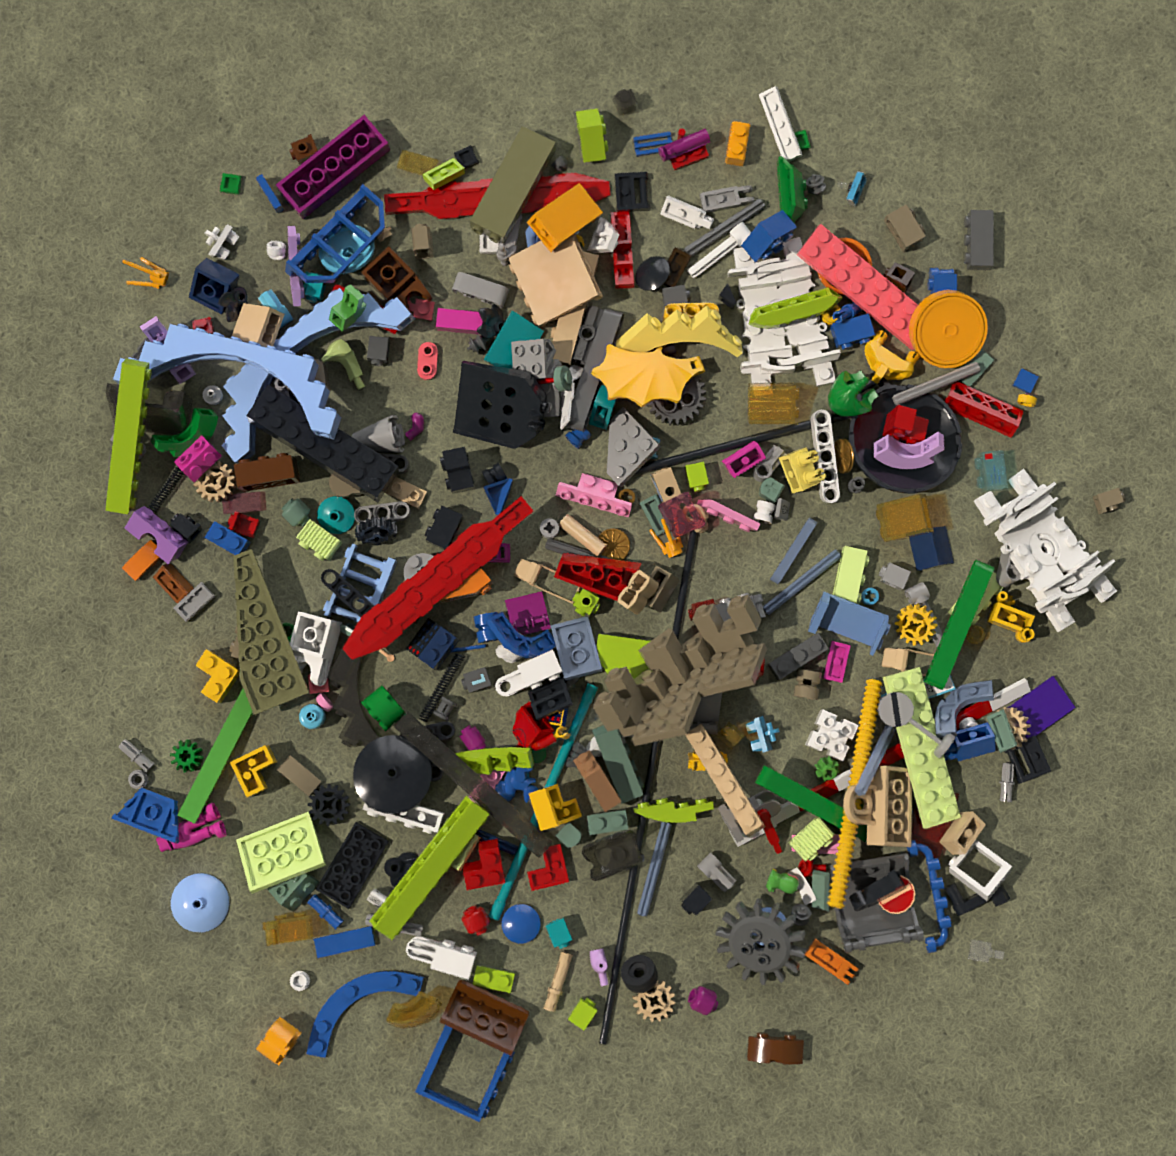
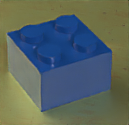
[741,210,797,263]

